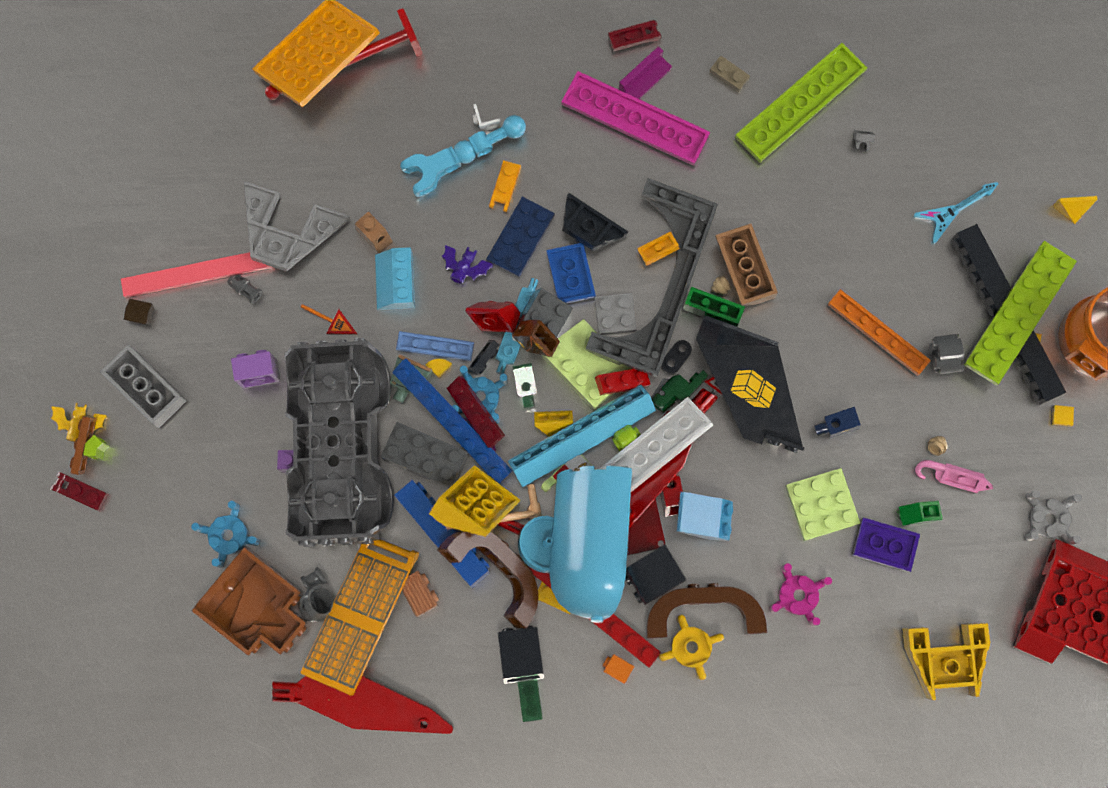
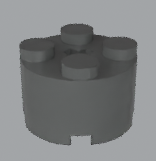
[929,334,964,375]

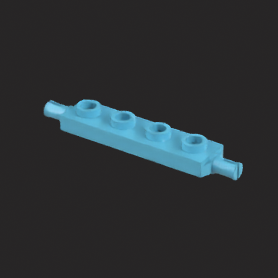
[495,278,538,374]

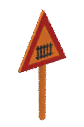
[301,304,357,334]

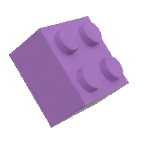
[231,350,280,389]

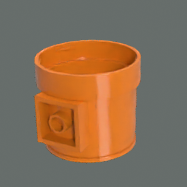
[1058,287,1108,381]

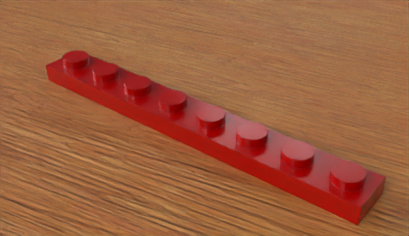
[527,565,662,668]

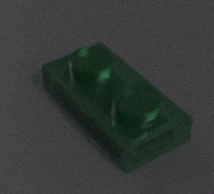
[518,680,543,722]

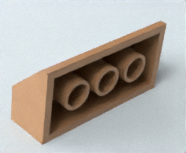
[715,224,778,306]

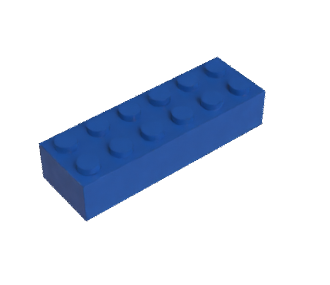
[394,480,490,589]

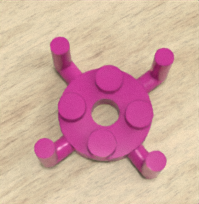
[769,563,832,626]

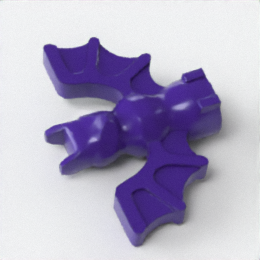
[442,245,493,284]

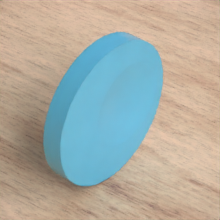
[518,516,554,573]

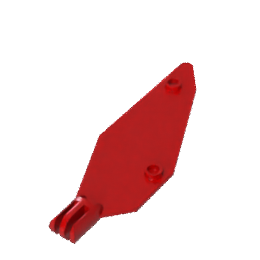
[629,388,718,528]
[272,676,453,734]

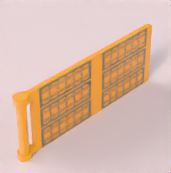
[301,539,419,696]

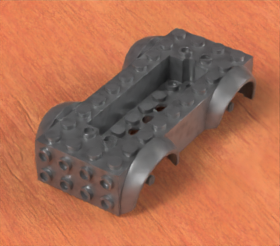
[285,338,393,547]

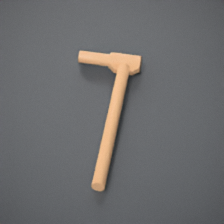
[446,484,542,530]

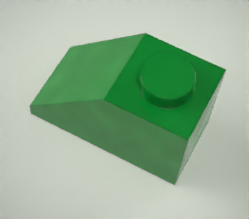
[899,501,943,526]

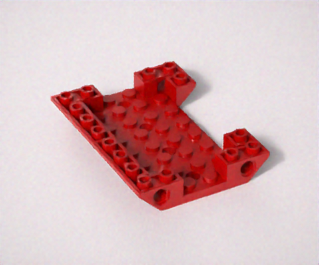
[1014,539,1108,665]

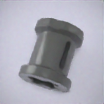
[301,567,327,590]

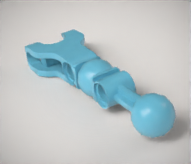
[400,115,526,197]

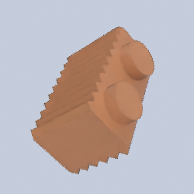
[402,571,439,618]

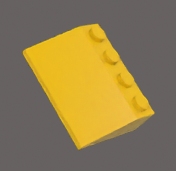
[429,465,521,537]

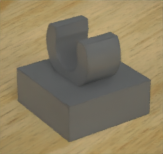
[853,130,875,150]

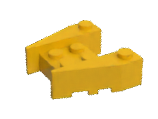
[902,622,990,700]

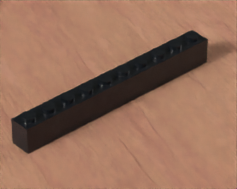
[952,224,1066,405]

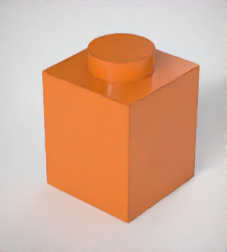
[602,654,635,684]

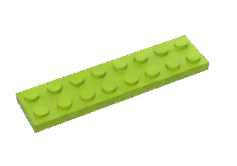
[735,43,867,163]
[963,241,1077,386]

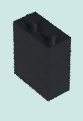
[498,625,544,684]

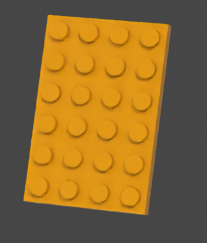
[252,0,380,108]

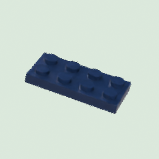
[486,196,555,278]

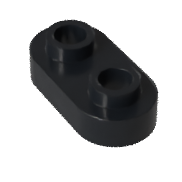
[661,340,692,375]

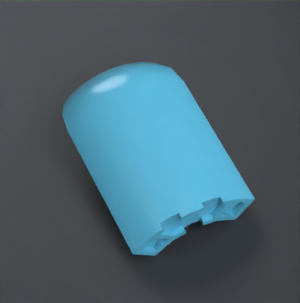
[549,466,632,623]

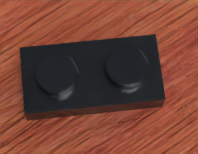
[468,340,500,375]

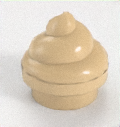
[711,276,731,295]
[928,436,948,456]

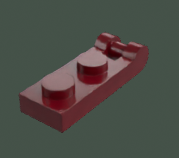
[608,20,662,52]
[50,472,109,511]

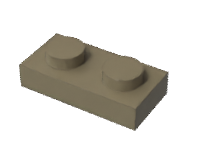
[709,56,750,92]

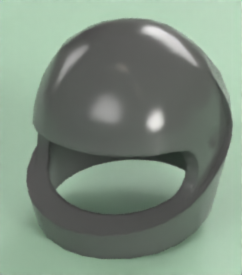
[298,586,333,622]

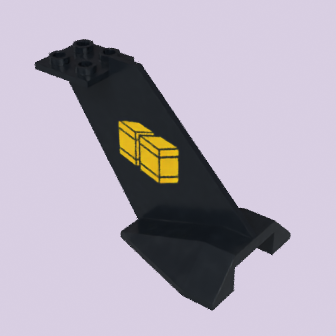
[695,316,804,453]

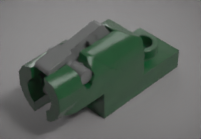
[651,370,708,413]

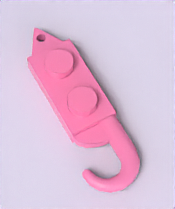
[915,460,993,493]

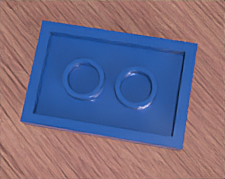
[546,243,596,304]

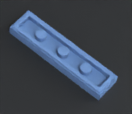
[396,331,474,362]

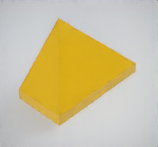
[1053,196,1098,224]
[534,410,573,437]

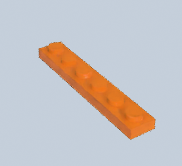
[828,289,931,376]

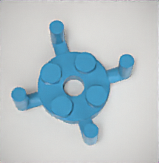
[452,366,508,424]
[191,501,260,568]

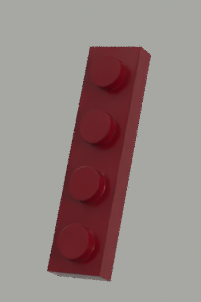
[446,376,505,448]

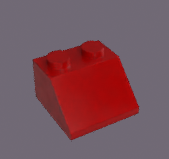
[465,301,520,332]

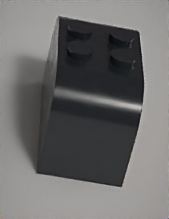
[625,544,687,605]

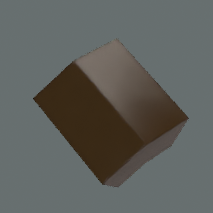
[123,298,154,325]

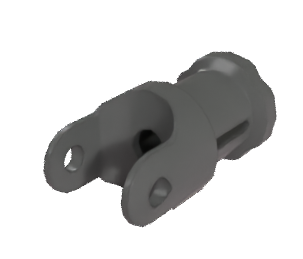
[227,275,262,304]

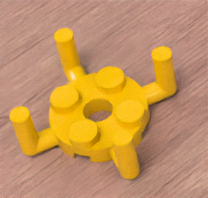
[658,615,724,680]

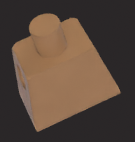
[354,212,393,254]

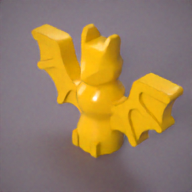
[51,403,107,442]

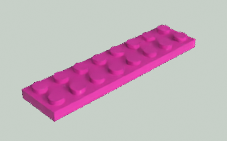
[561,71,710,166]

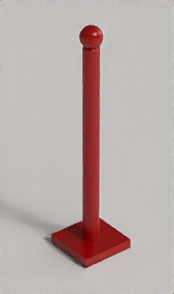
[265,8,423,100]

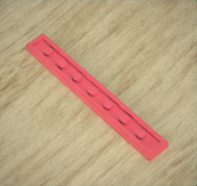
[121,252,273,298]

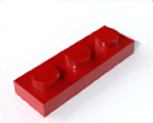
[595,369,651,396]

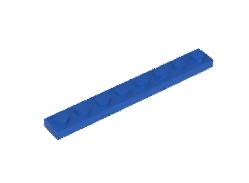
[392,358,513,484]

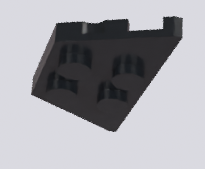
[562,193,629,251]

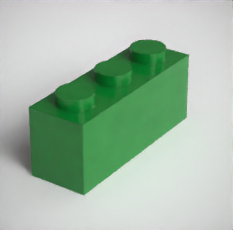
[683,287,745,327]

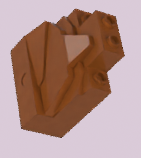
[192,545,307,656]

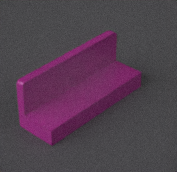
[618,46,672,99]

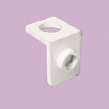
[472,104,501,132]

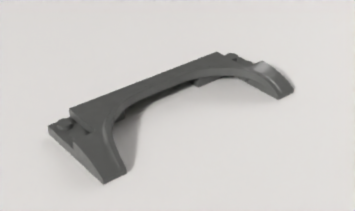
[585,178,718,377]

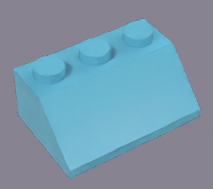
[375,247,415,310]

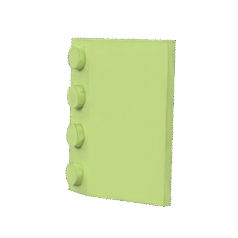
[542,319,631,411]

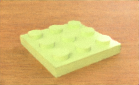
[785,468,861,541]

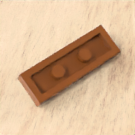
[70,416,97,475]

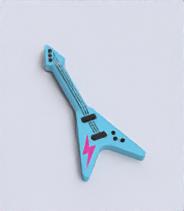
[914,182,998,244]

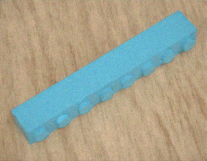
[508,385,656,487]

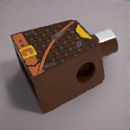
[512,320,560,357]

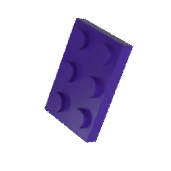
[852,517,920,572]

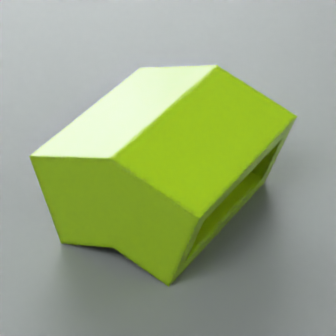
[83,435,110,460]

